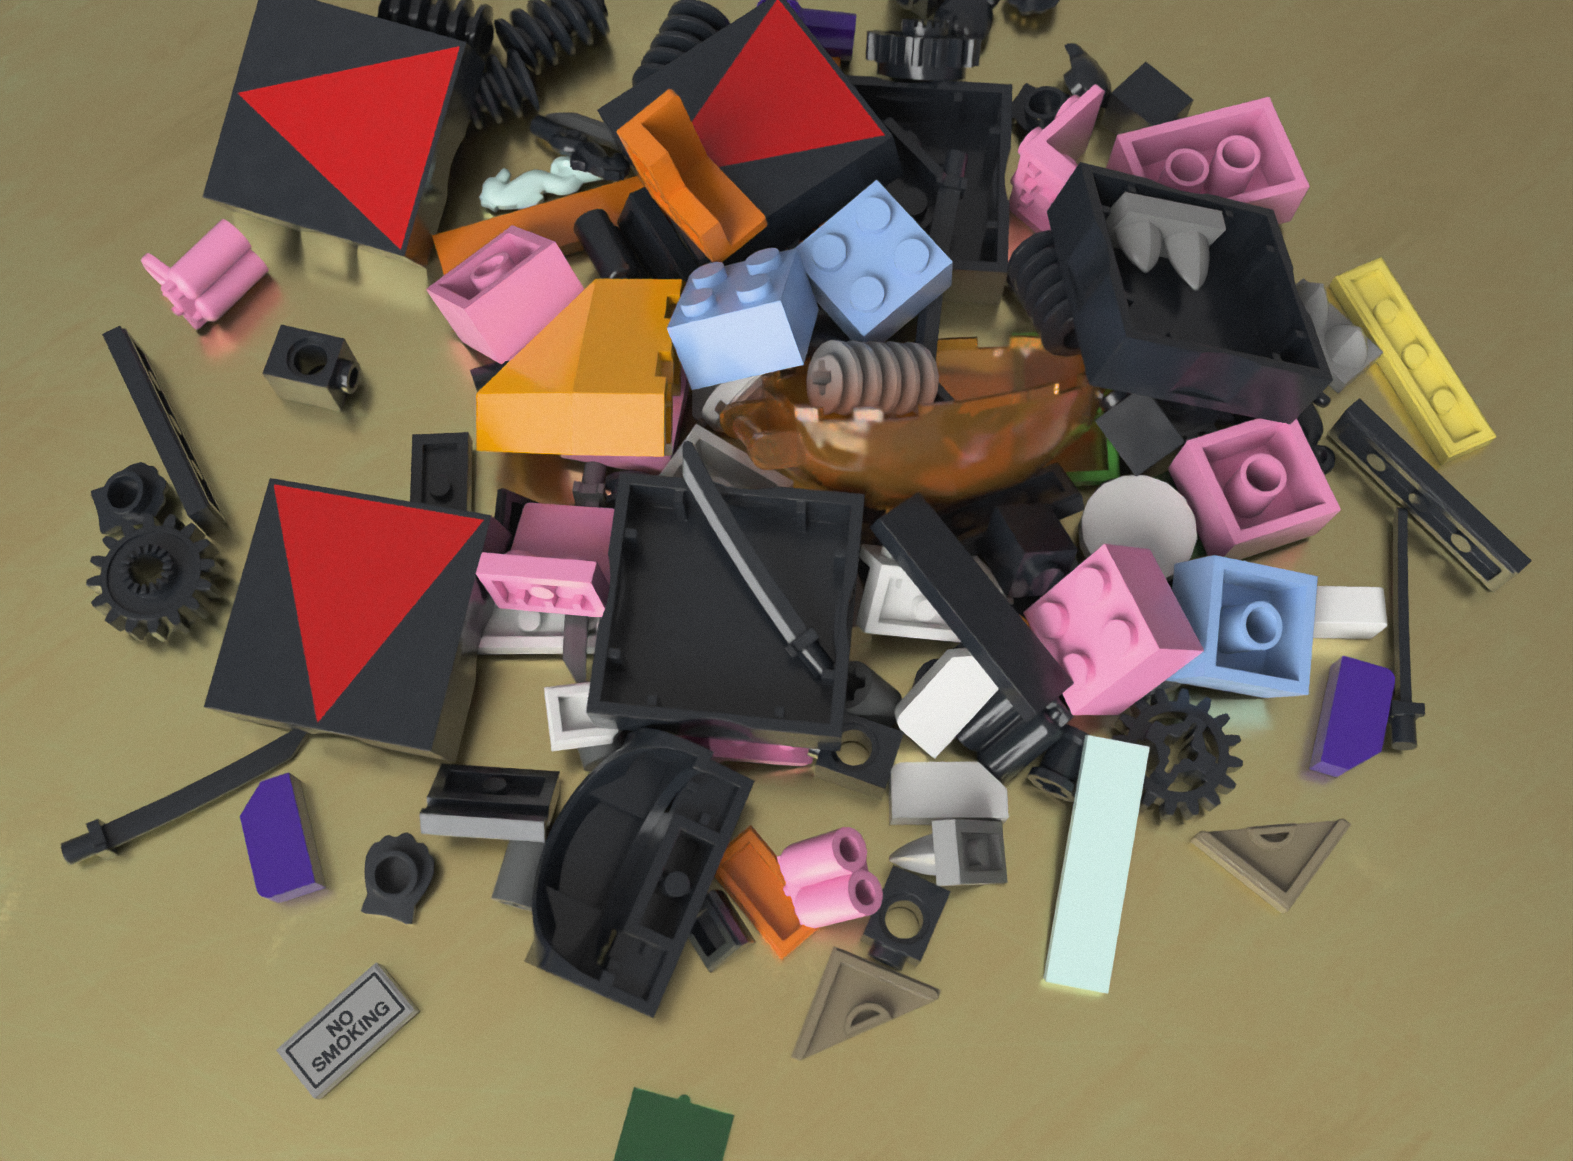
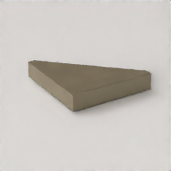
[1190,818,1351,913]
[791,946,941,1061]

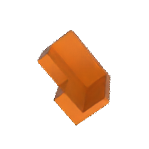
[616,89,768,262]

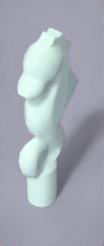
[479,156,604,213]

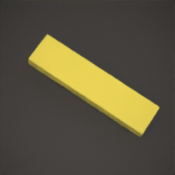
[1329,257,1497,465]

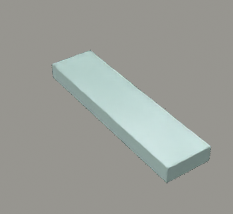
[1044,735,1149,994]

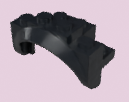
[524,728,755,1018]

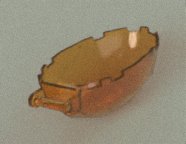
[719,335,1106,510]

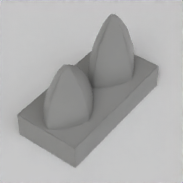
[1106,192,1226,291]
[1296,278,1383,394]
[889,819,1008,886]

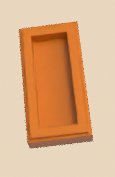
[714,825,822,961]

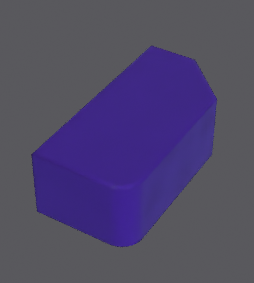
[1309,655,1395,777]
[240,772,326,903]

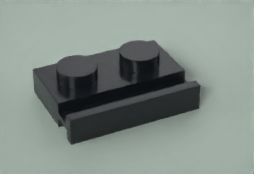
[420,763,560,842]

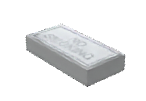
[276,963,419,1099]

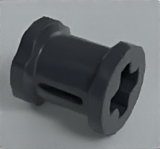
[1027,724,1089,802]

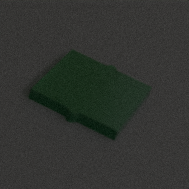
[613,1087,735,1161]

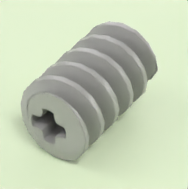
[807,340,939,415]

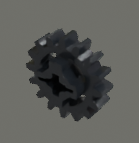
[1111,688,1243,821]

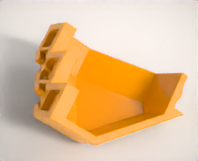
[476,279,686,456]

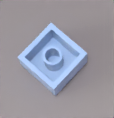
[796,180,953,343]
[667,248,819,390]
[1166,555,1318,698]

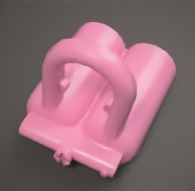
[141,219,269,329]
[777,827,883,928]

